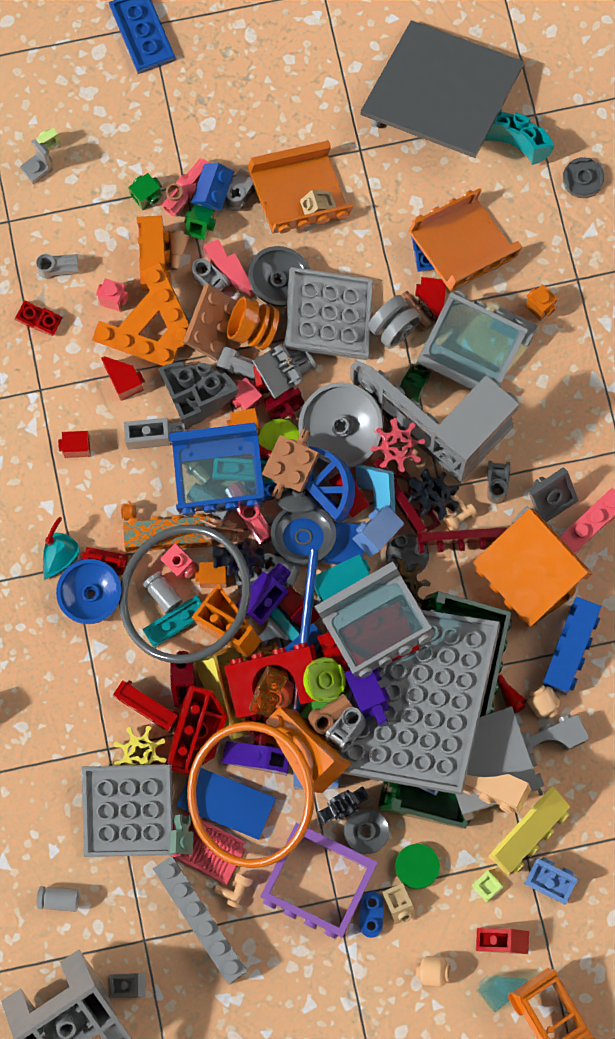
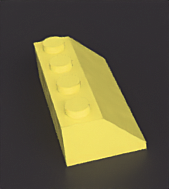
[488,786,570,875]

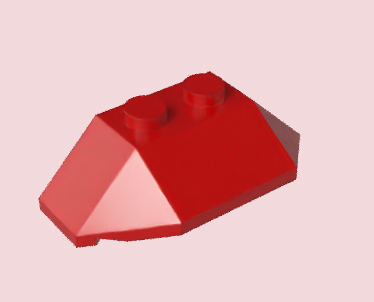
[167,685,227,775]

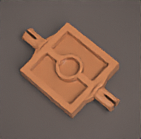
[262,428,320,499]

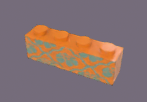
[123,514,213,552]

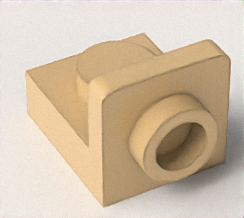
[300,190,336,215]
[382,883,416,924]

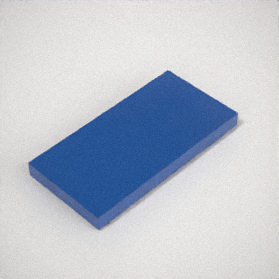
[108,0,176,74]
[275,518,363,565]
[176,768,276,840]

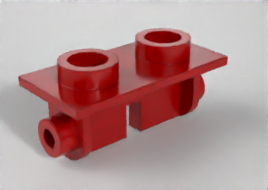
[82,547,129,576]

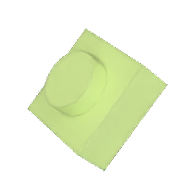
[36,128,61,150]

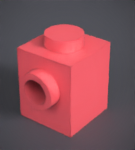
[96,278,128,312]
[230,378,263,410]
[160,544,198,581]

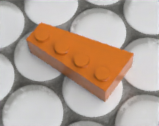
[265,707,351,793]

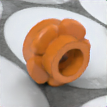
[121,501,137,521]

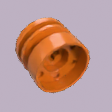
[227,296,279,351]

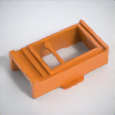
[508,968,595,1039]

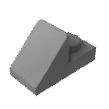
[110,973,146,998]

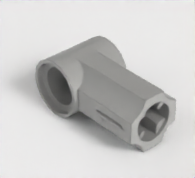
[36,254,79,279]
[215,347,255,381]

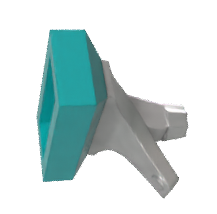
[259,605,301,647]

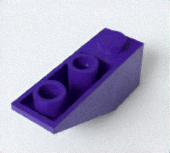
[222,741,289,776]

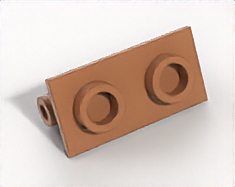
[200,517,244,542]

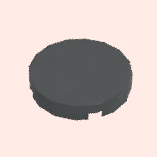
[563,157,604,198]

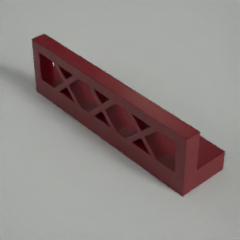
[373,454,441,537]

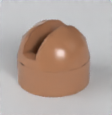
[166,183,183,201]

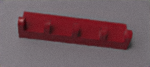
[417,527,507,554]

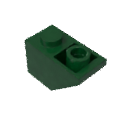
[400,364,432,403]

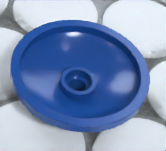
[56,559,121,624]

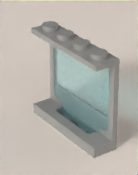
[416,291,528,390]
[315,562,435,680]

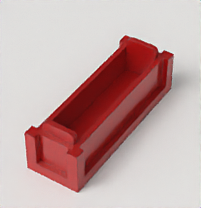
[113,680,178,733]

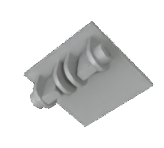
[252,344,303,398]

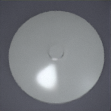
[299,382,384,469]

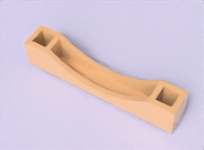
[463,774,531,814]

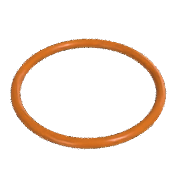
[187,721,314,868]

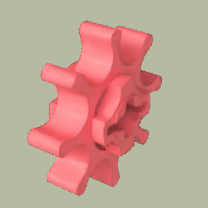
[370,418,425,473]

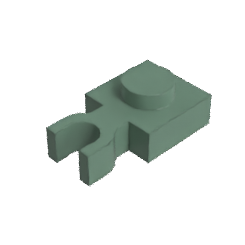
[170,815,194,855]

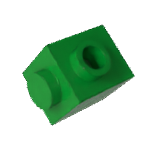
[128,173,162,210]
[184,204,216,240]

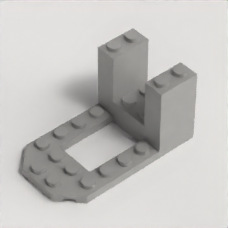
[350,360,519,483]
[1,950,132,1039]

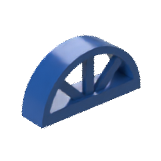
[305,446,355,522]

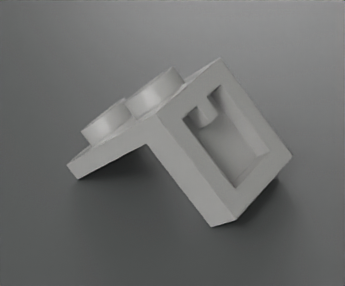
[20,139,53,185]

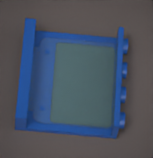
[169,422,265,516]

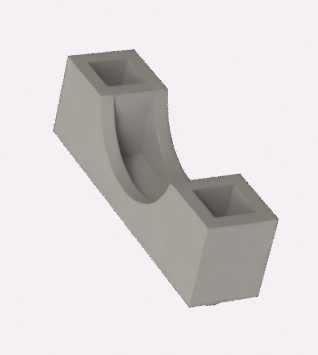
[526,714,590,754]

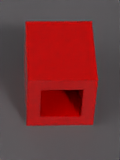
[58,431,91,458]

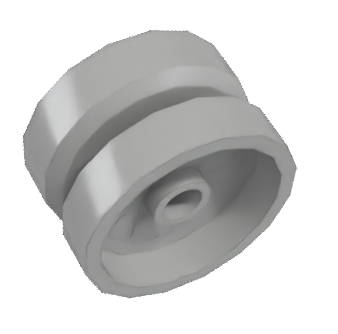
[367,295,422,349]

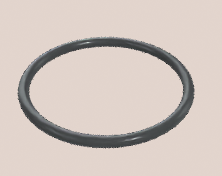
[119,524,251,664]

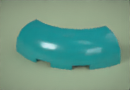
[485,109,554,165]

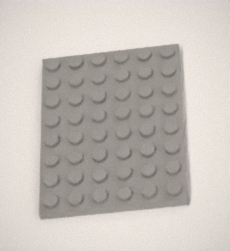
[334,604,500,795]

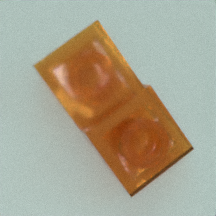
[249,666,288,717]

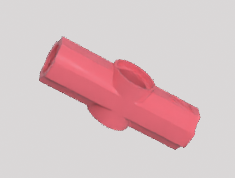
[162,158,209,217]
[225,481,271,546]

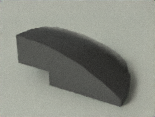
[158,362,239,429]

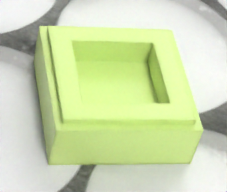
[471,870,504,902]

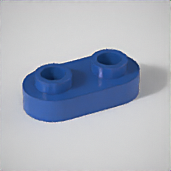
[360,891,384,938]

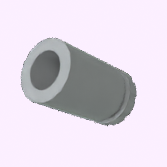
[143,572,183,614]
[37,886,79,912]

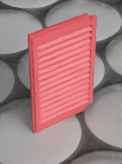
[169,811,246,886]

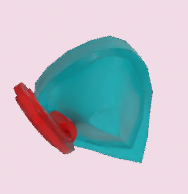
[43,517,79,580]

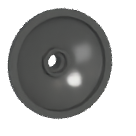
[248,246,310,307]
[271,507,336,565]

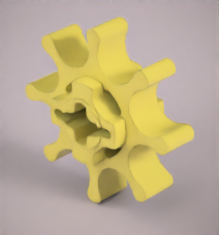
[113,726,167,765]

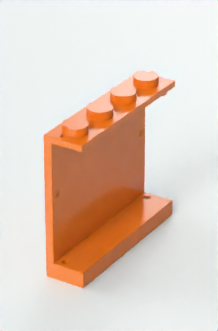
[248,140,354,234]
[408,188,523,291]
[473,508,593,627]

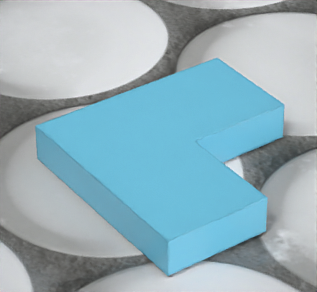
[355,464,396,513]

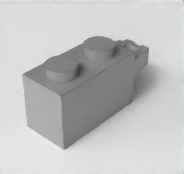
[124,418,186,450]

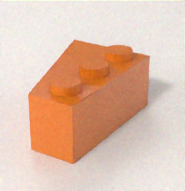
[137,215,171,291]
[192,583,262,658]

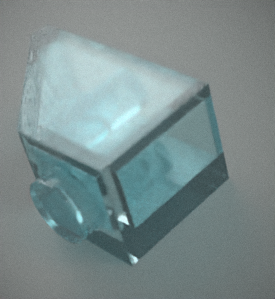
[476,975,528,1013]

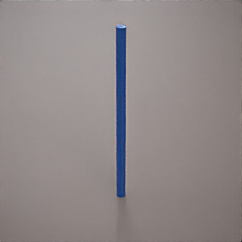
[292,549,319,713]

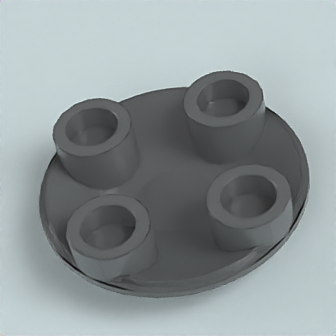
[386,534,429,575]

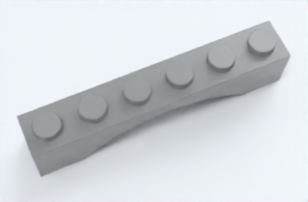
[153,856,248,985]

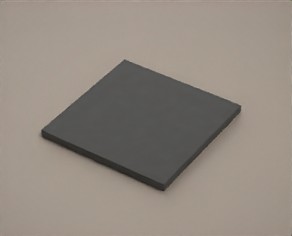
[360,20,524,158]

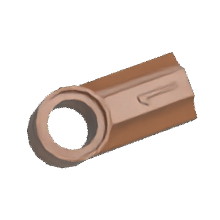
[308,694,353,734]

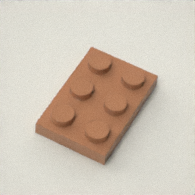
[183,284,237,361]

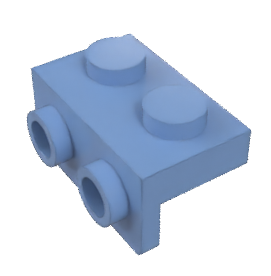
[524,857,579,905]

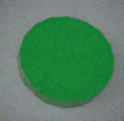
[395,843,440,889]

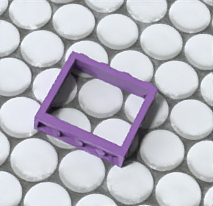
[260,823,378,939]

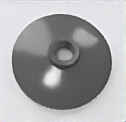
[276,487,319,514]
[344,809,389,854]

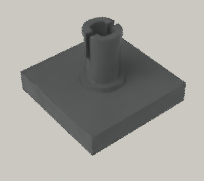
[528,467,579,522]

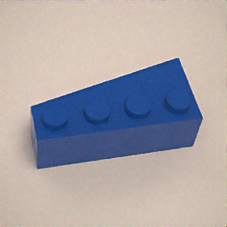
[542,596,601,695]

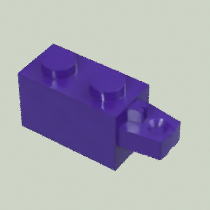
[235,563,291,625]
[345,668,390,727]

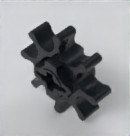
[408,468,460,520]
[212,538,265,575]
[317,786,369,825]

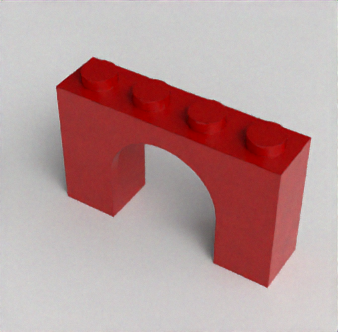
[224,642,317,718]

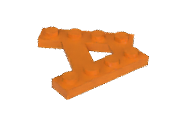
[92,262,190,366]

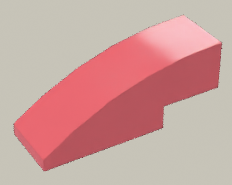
[203,239,254,298]

